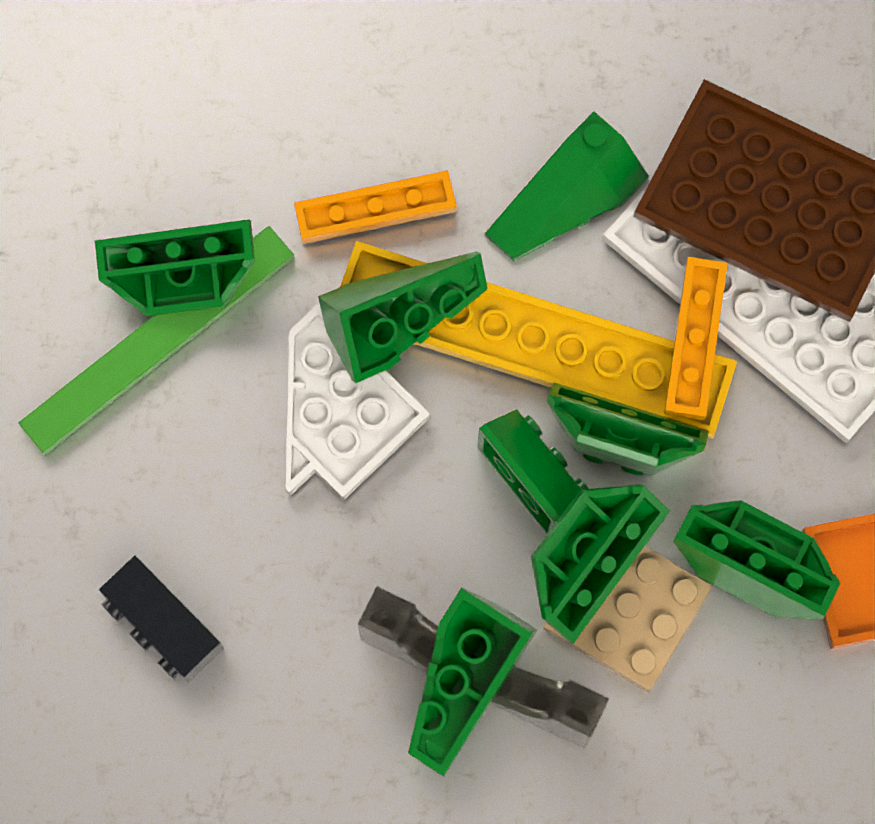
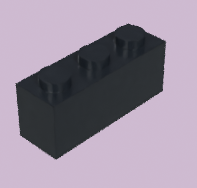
[98,555,224,683]

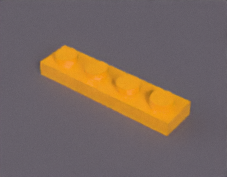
[294,170,457,244]
[664,257,728,421]

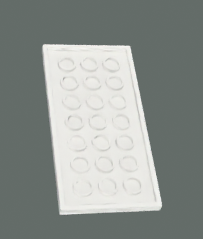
[602,186,875,444]

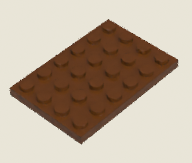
[633,79,875,322]

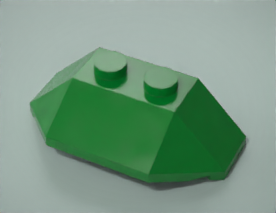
[94,219,255,316]
[547,382,709,475]
[531,485,670,644]
[673,500,841,620]

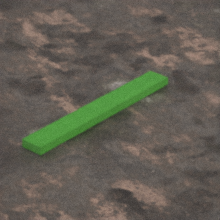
[18,226,295,456]

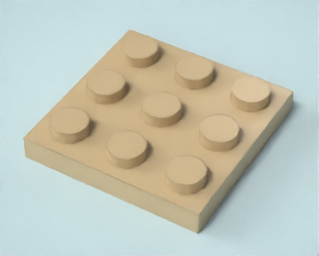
[543,546,712,693]

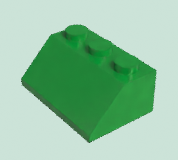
[478,409,589,534]

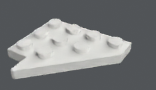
[285,304,430,501]

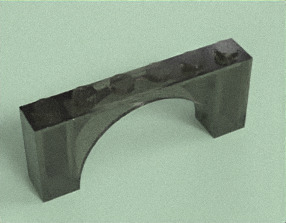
[358,586,609,749]

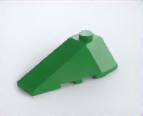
[485,111,649,261]
[318,251,488,383]
[408,588,538,776]

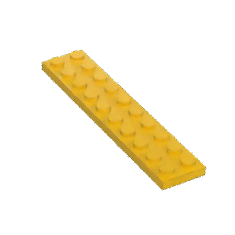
[340,241,737,439]

